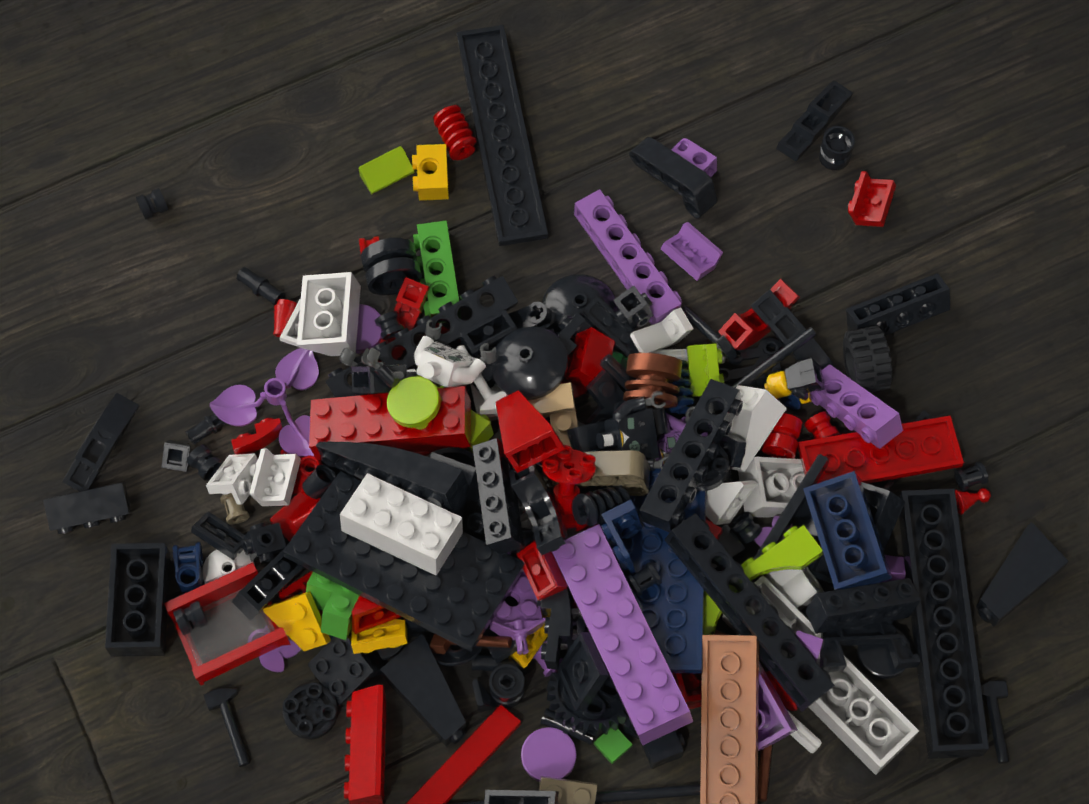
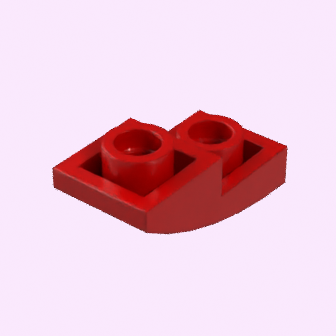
[231,418,282,454]

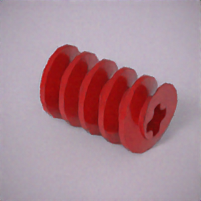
[433,105,477,160]

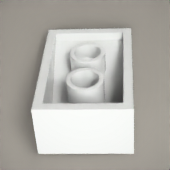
[729,385,787,472]
[738,457,805,517]

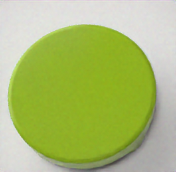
[387,376,441,430]

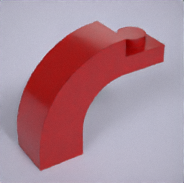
[718,279,800,350]

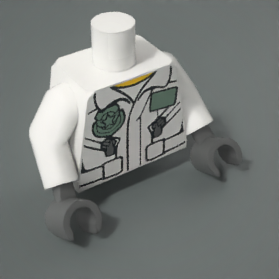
[414,320,496,387]

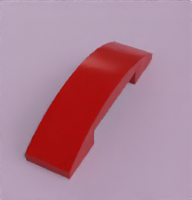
[378,277,430,363]

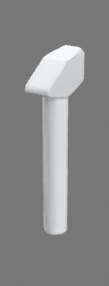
[456,345,507,414]

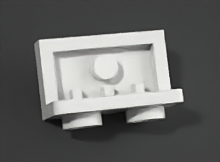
[250,448,301,506]

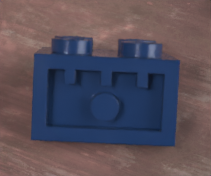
[601,500,643,575]

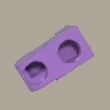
[671,138,717,178]

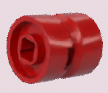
[762,413,803,459]

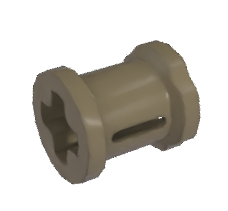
[220,493,250,525]

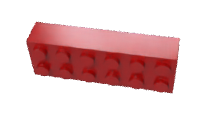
[309,386,471,460]

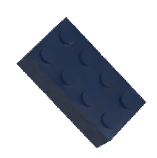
[803,471,892,590]

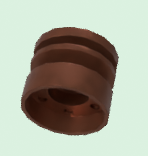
[623,353,682,409]

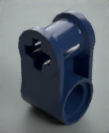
[173,542,204,594]

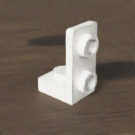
[630,308,693,353]

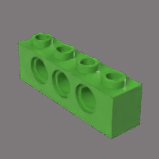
[413,221,461,324]

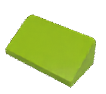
[359,146,414,194]

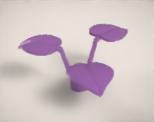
[210,348,319,457]

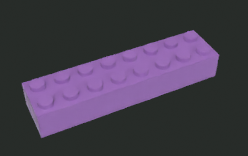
[552,524,693,745]

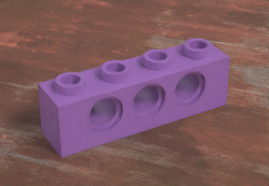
[810,364,903,449]

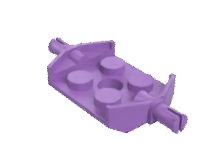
[490,552,546,655]

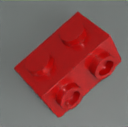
[848,171,896,227]

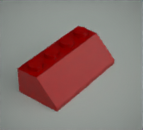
[344,685,387,804]

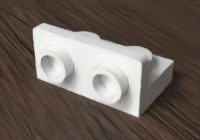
[206,453,258,505]

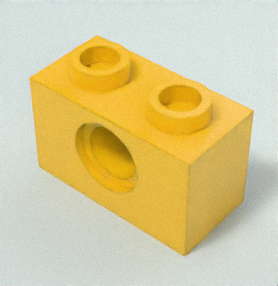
[412,144,448,200]

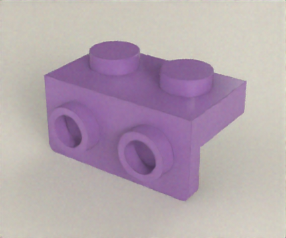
[661,222,723,281]

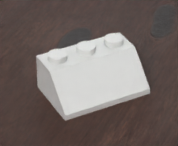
[297,272,361,356]

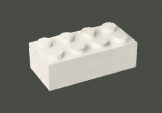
[340,473,463,576]

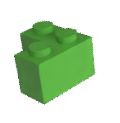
[306,572,360,640]

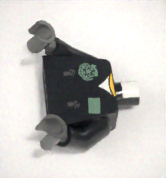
[339,348,417,393]
[596,391,668,471]

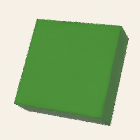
[594,728,633,764]

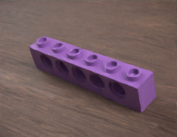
[574,189,682,325]

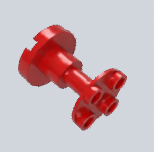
[542,445,596,531]

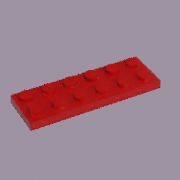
[798,416,964,484]

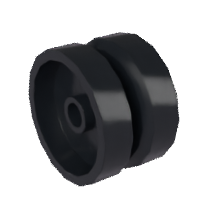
[360,237,422,296]

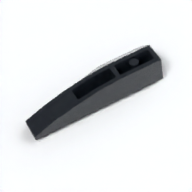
[316,442,469,518]

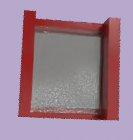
[164,562,291,686]

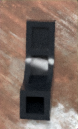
[509,464,568,555]

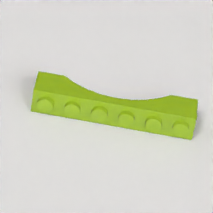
[703,525,823,635]

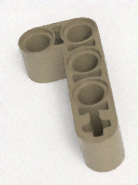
[542,450,650,496]

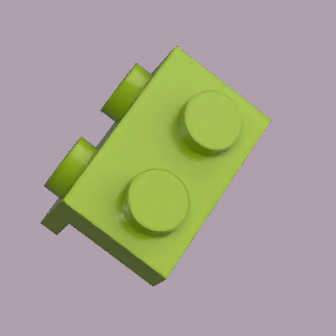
[687,343,724,397]

